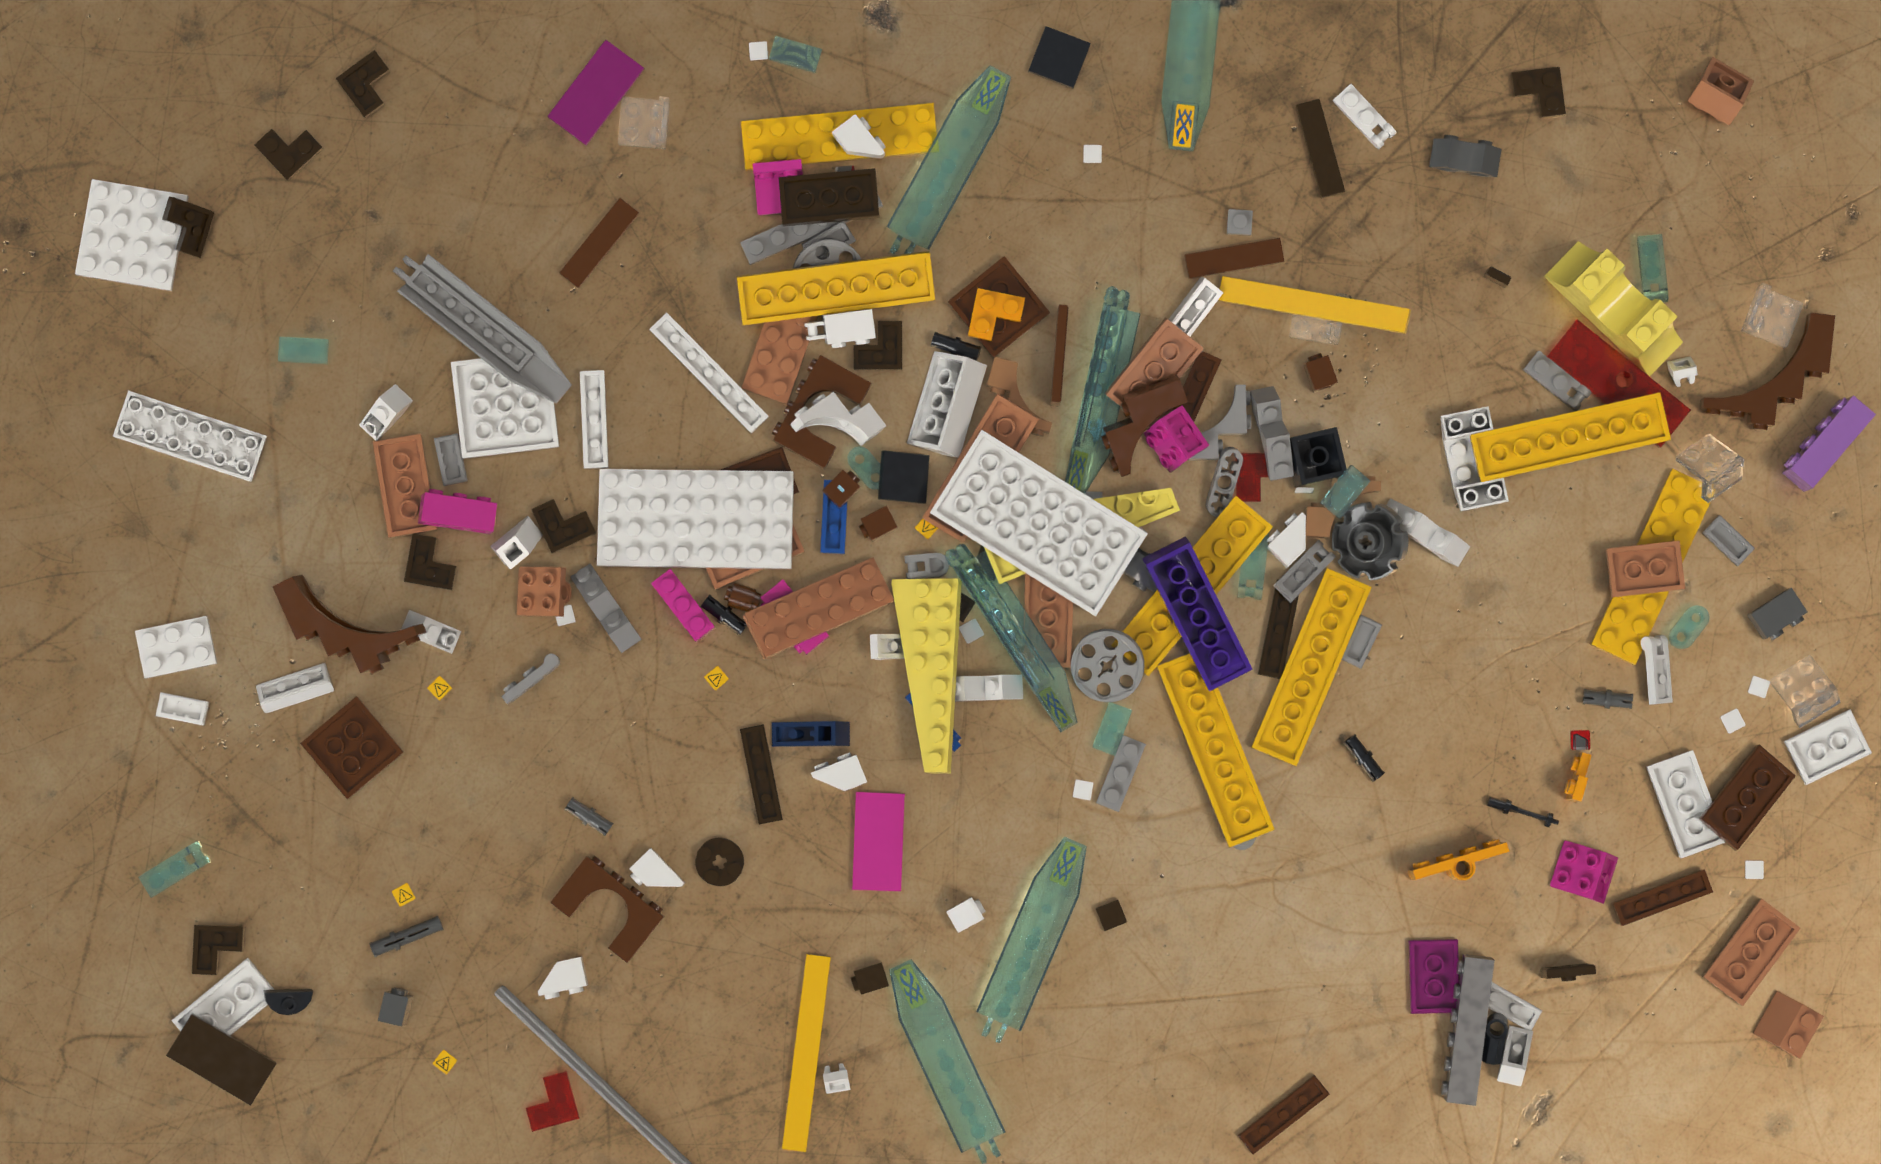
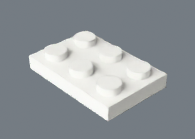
[135,616,218,679]

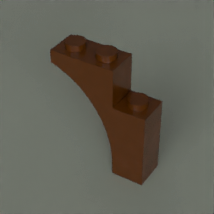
[1101,375,1188,477]

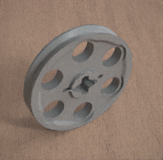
[793,239,862,269]
[1071,629,1145,702]

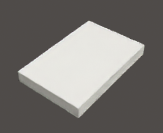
[1784,709,1872,785]

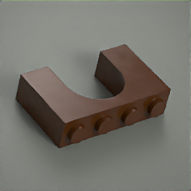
[772,355,872,470]
[550,855,665,963]

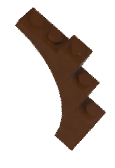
[1700,313,1835,431]
[273,575,427,675]

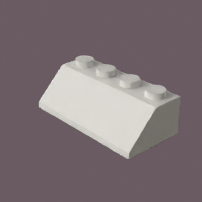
[907,351,987,458]

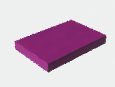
[1408,939,1459,1014]

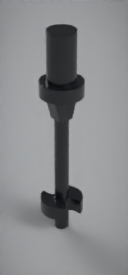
[1487,797,1559,827]

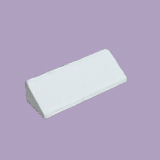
[1168,277,1224,336]
[256,663,334,713]

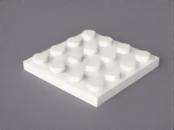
[75,179,189,291]
[451,350,559,459]

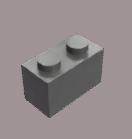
[1747,588,1808,640]
[378,987,413,1027]

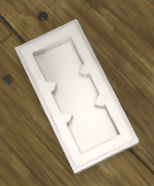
[156,692,209,726]

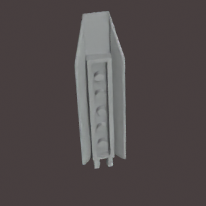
[393,254,572,404]

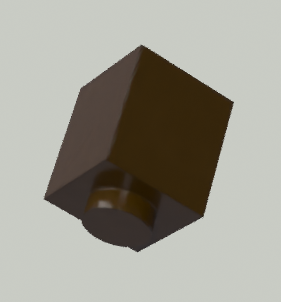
[851,962,889,995]

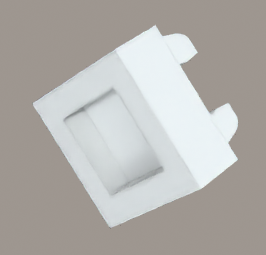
[1667,356,1698,387]
[823,1063,851,1094]

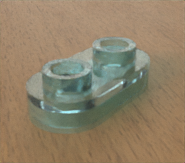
[848,446,880,490]
[1669,605,1709,649]

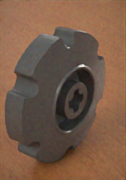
[1332,502,1409,580]

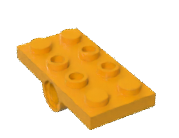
[1408,839,1510,880]

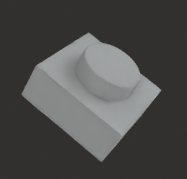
[1227,209,1253,236]

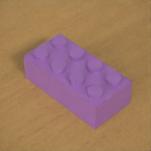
[1782,395,1876,492]

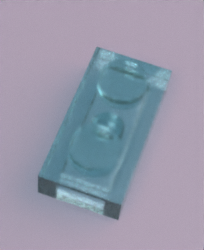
[278,337,329,364]
[1320,465,1370,519]
[1092,702,1132,756]

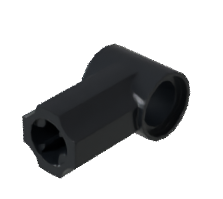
[1482,1013,1508,1065]

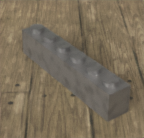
[1441,954,1495,1106]

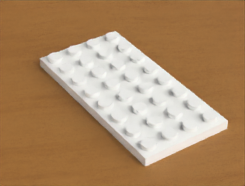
[930,430,1148,616]
[597,469,794,569]

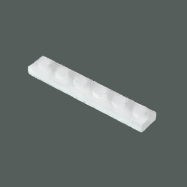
[649,313,769,434]

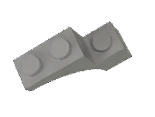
[1188,385,1251,461]
[1250,386,1294,481]
[571,563,642,653]

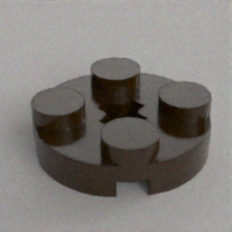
[695,838,744,886]

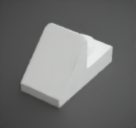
[870,634,904,660]

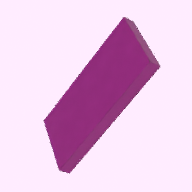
[548,40,645,146]

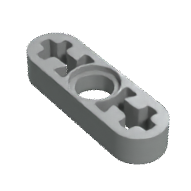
[1206,447,1243,517]

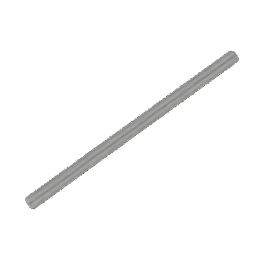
[495,986,692,1164]

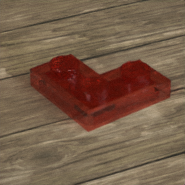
[1235,453,1269,502]
[526,1071,580,1132]

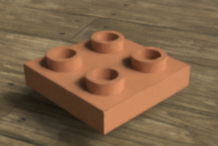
[517,567,572,617]

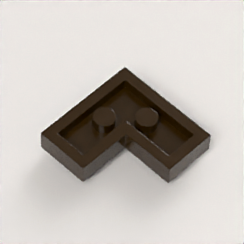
[336,50,390,118]
[1511,67,1566,118]
[254,129,324,181]
[162,196,214,258]
[854,321,902,370]
[531,499,597,554]
[404,534,457,591]
[192,925,244,975]

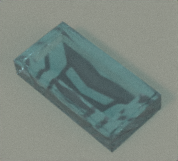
[769,36,822,73]

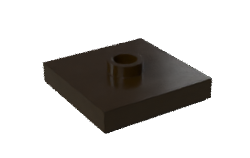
[1540,963,1596,981]

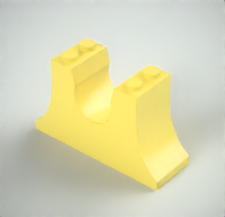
[1544,241,1683,377]

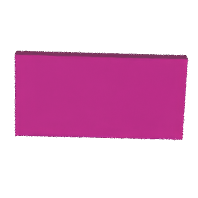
[852,792,905,891]

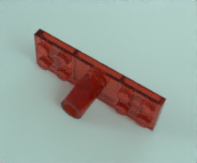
[1547,319,1691,448]

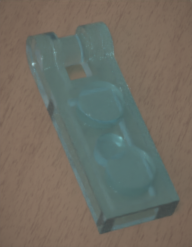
[1637,234,1669,303]
[1237,533,1269,601]
[138,841,210,898]

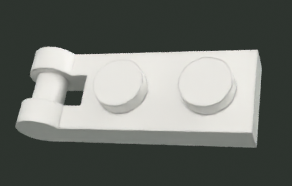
[1333,84,1397,149]
[1641,635,1673,705]

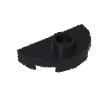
[263,989,313,1015]

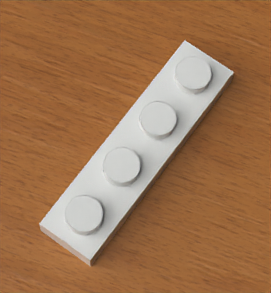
[580,370,609,469]

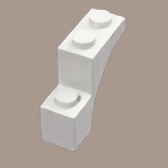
[790,392,886,446]
[1386,498,1471,567]
[955,675,1023,702]

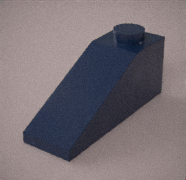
[772,721,850,747]

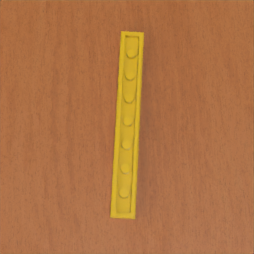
[1218,276,1411,334]
[782,954,831,1152]

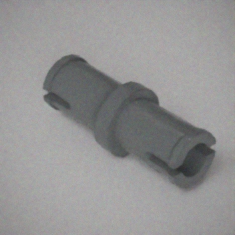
[1583,689,1633,709]
[564,797,613,836]

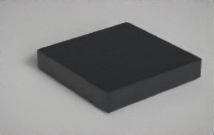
[1028,26,1091,89]
[878,451,930,504]

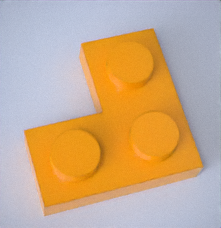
[968,288,1025,341]
[1564,752,1592,802]

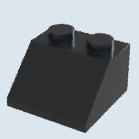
[1290,427,1348,487]

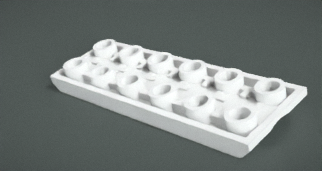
[113,390,267,482]

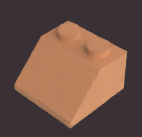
[1688,57,1754,126]
[1753,991,1824,1059]

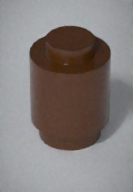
[724,583,761,612]

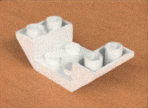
[1440,406,1509,511]

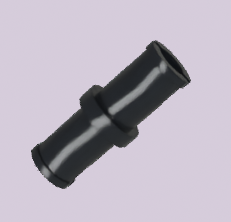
[931,332,981,361]
[700,594,747,636]
[1343,734,1385,782]

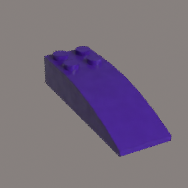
[1142,536,1253,692]

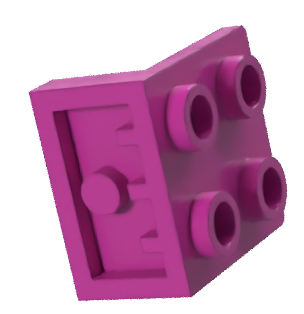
[753,159,803,215]
[1144,405,1209,473]
[1550,841,1618,904]

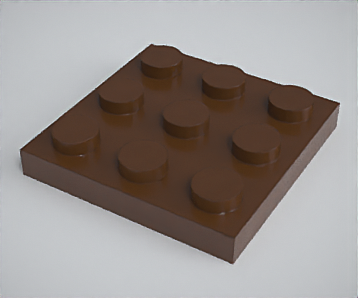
[948,256,1050,359]
[300,696,404,800]

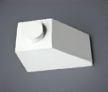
[629,848,685,887]
[1497,1025,1533,1087]

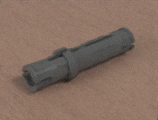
[369,916,444,957]

